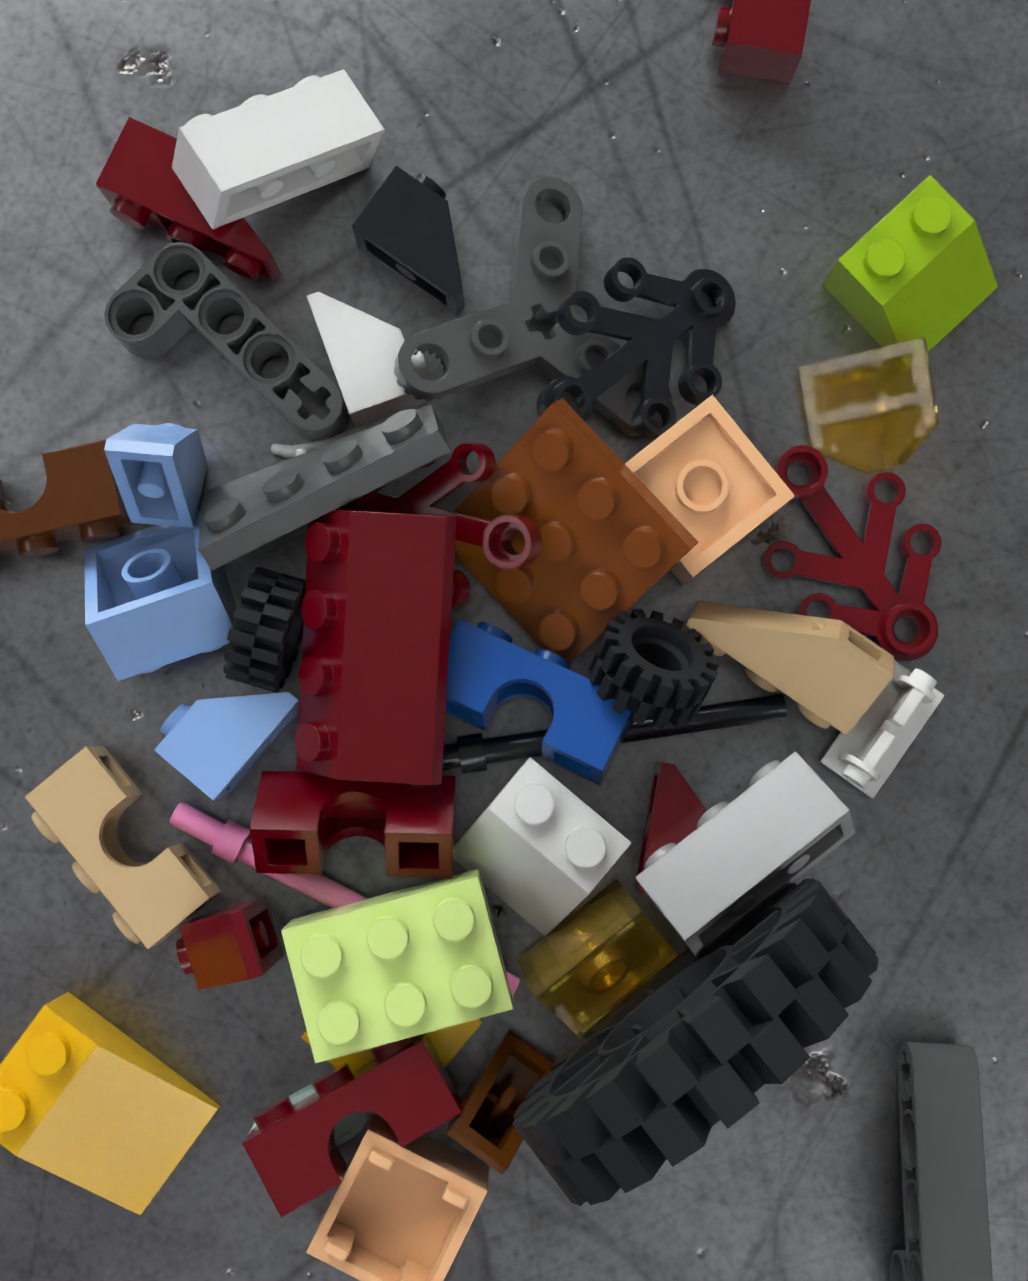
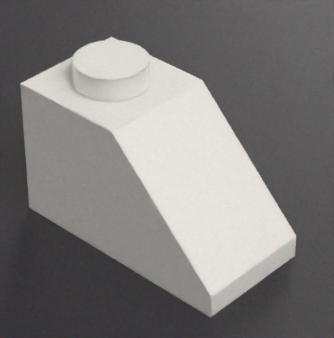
[307,292,431,427]

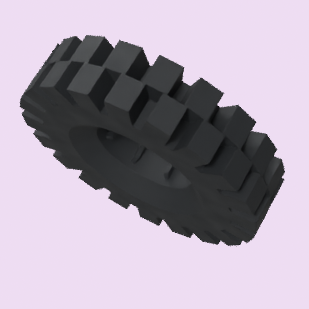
[513,878,879,1206]

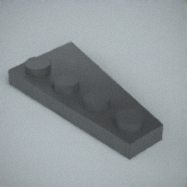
[198,404,450,571]

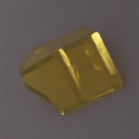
[799,337,939,472]

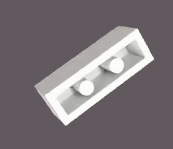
[172,69,385,230]

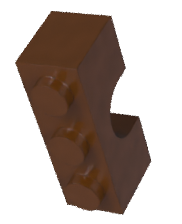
[0,439,138,558]

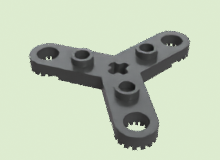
[394,177,673,438]

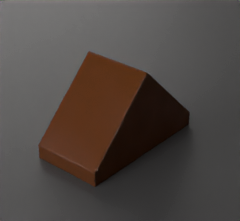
[447,1031,554,1175]

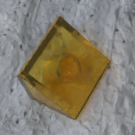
[517,879,678,1036]

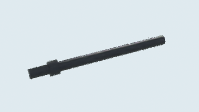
[442,694,787,774]

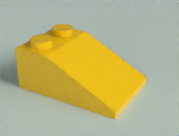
[0,992,220,1216]

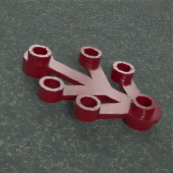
[335,442,542,608]
[761,445,942,661]

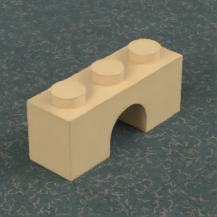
[25,746,222,949]

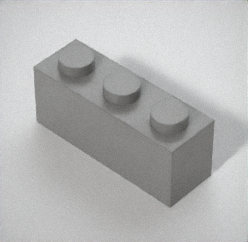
[635,751,855,958]

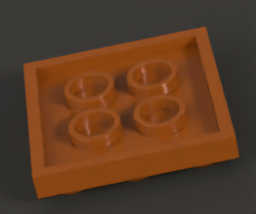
[454,398,699,664]

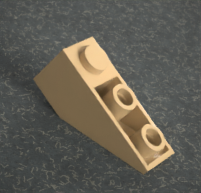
[685,601,894,736]

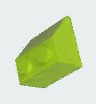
[822,175,998,372]

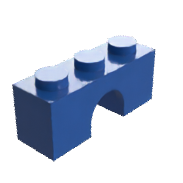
[446,619,634,786]

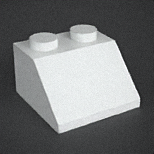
[454,757,631,936]

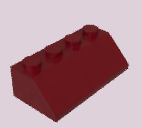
[295,510,457,785]

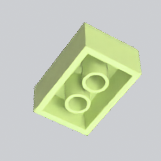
[281,868,513,1063]

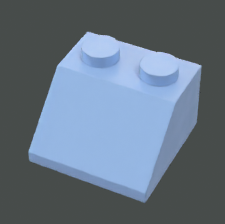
[84,510,236,681]

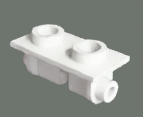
[820,660,945,799]

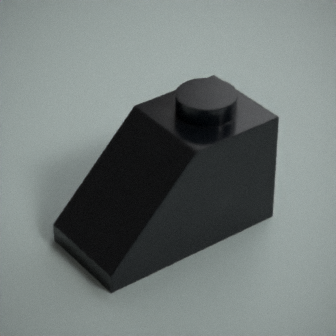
[352,166,465,317]

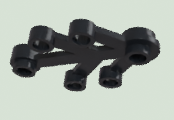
[536,257,736,440]

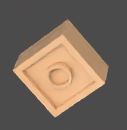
[625,394,795,586]
[306,1113,489,1281]

